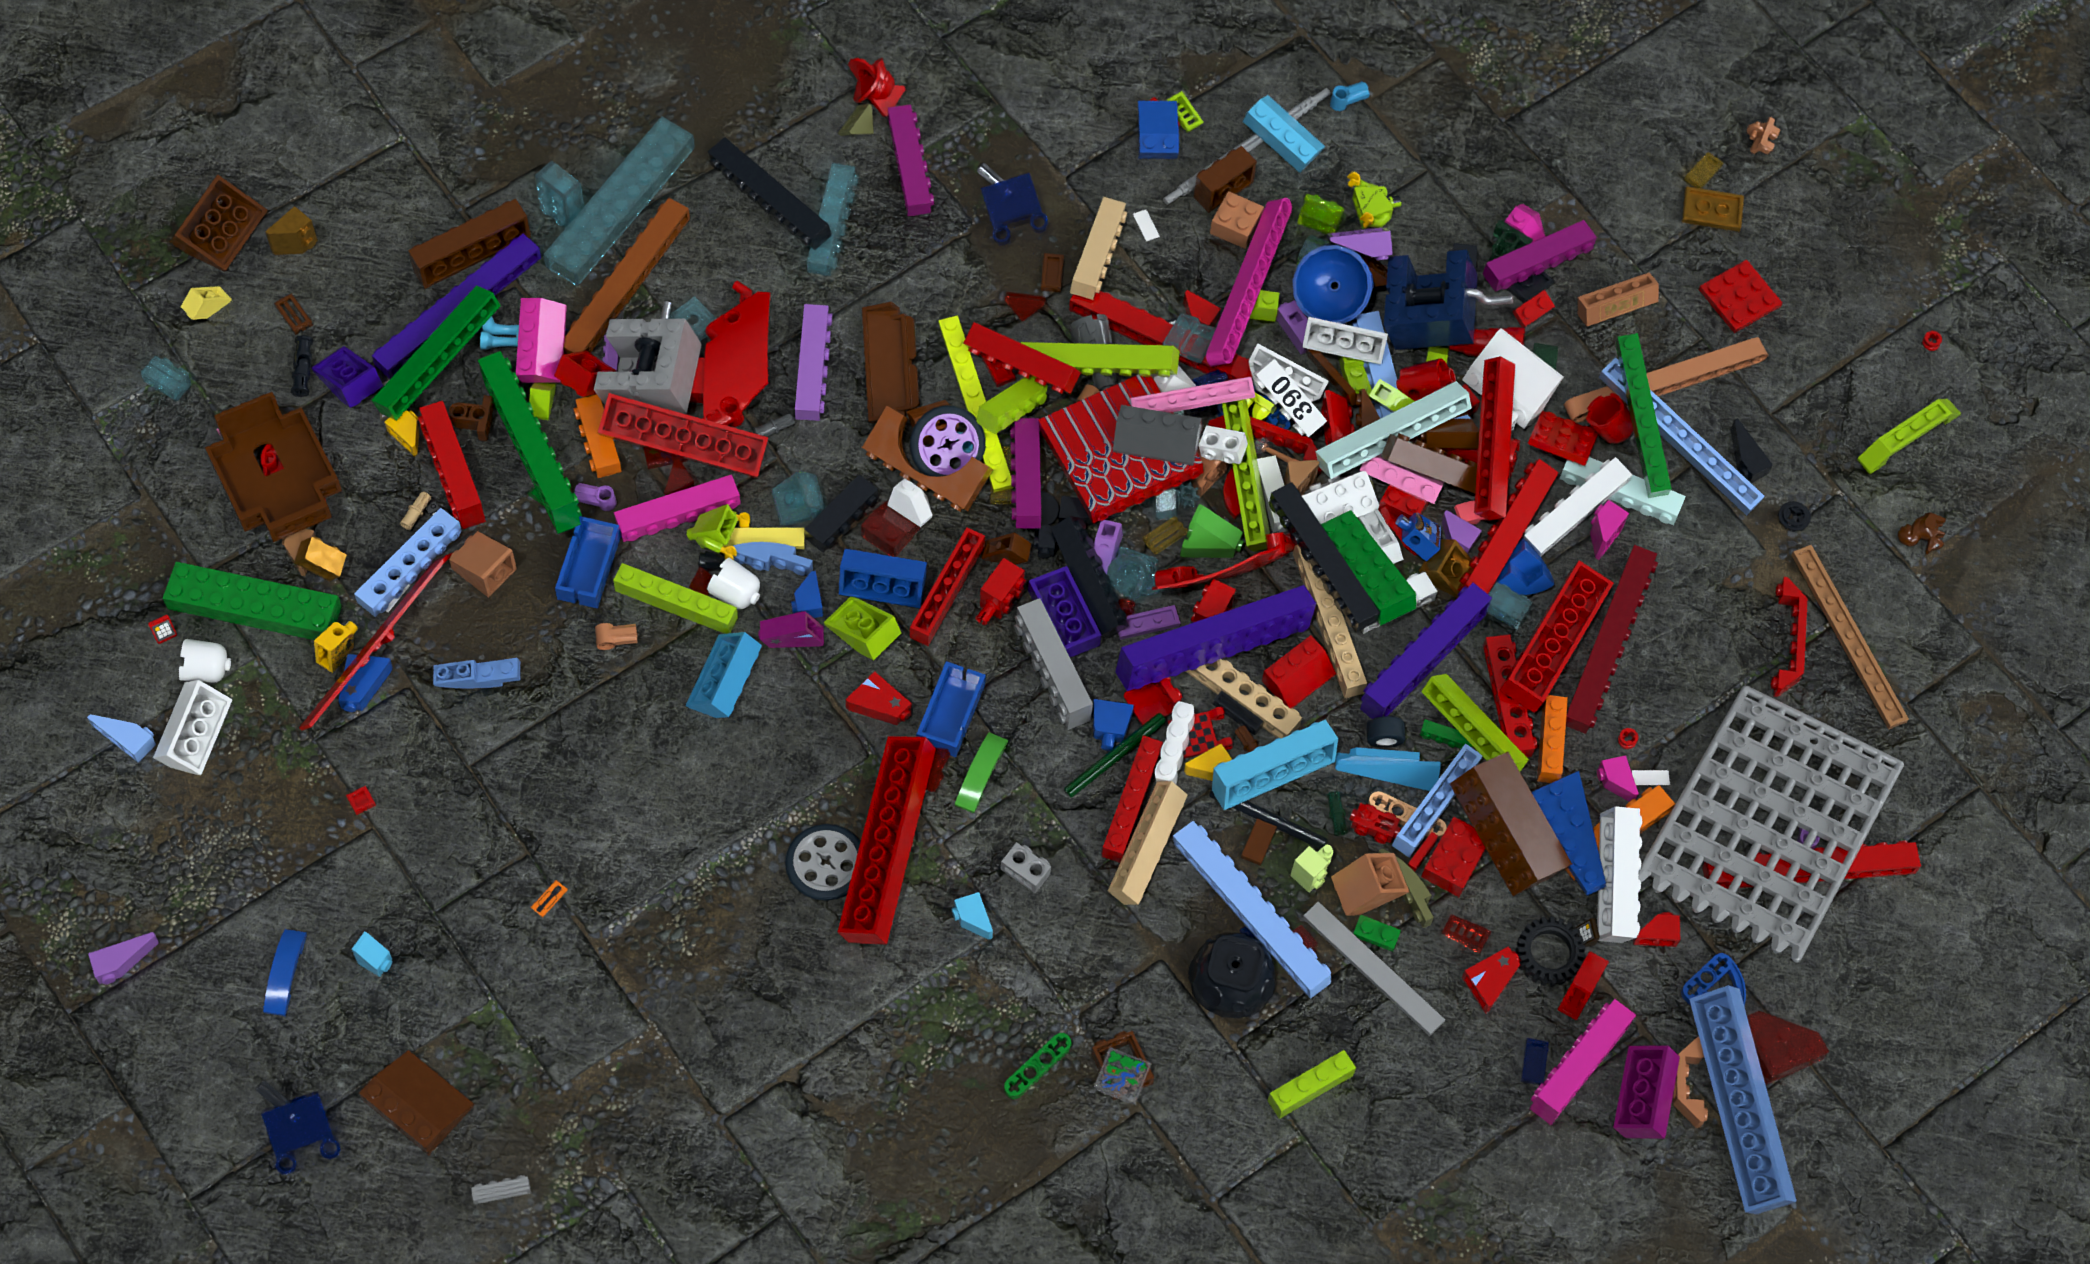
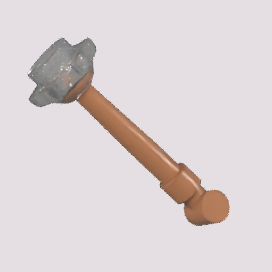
[1254,437,1299,463]

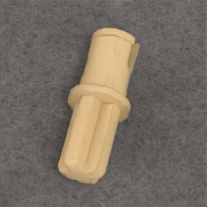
[400,492,431,530]

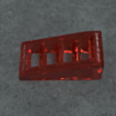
[1441,914,1491,954]

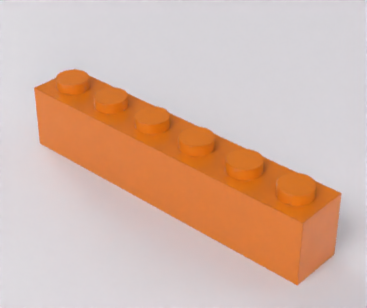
[1565,785,1675,881]

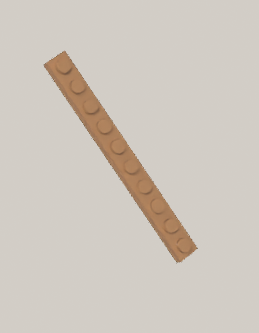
[1792,545,1909,730]

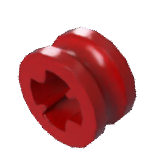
[1922,331,1942,351]
[1618,728,1639,749]

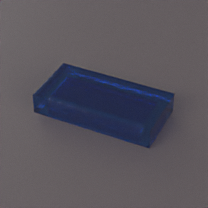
[1520,1038,1549,1085]

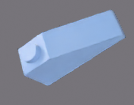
[87,714,156,763]

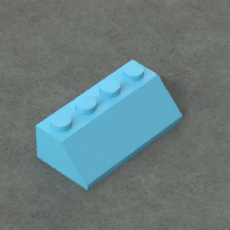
[1243,95,1325,173]

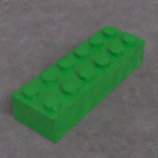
[1321,510,1416,626]

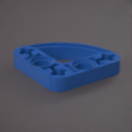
[1681,953,1746,1006]

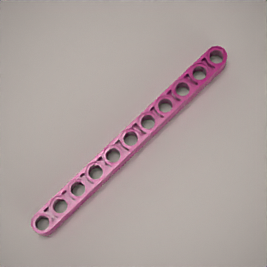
[1206,198,1292,366]

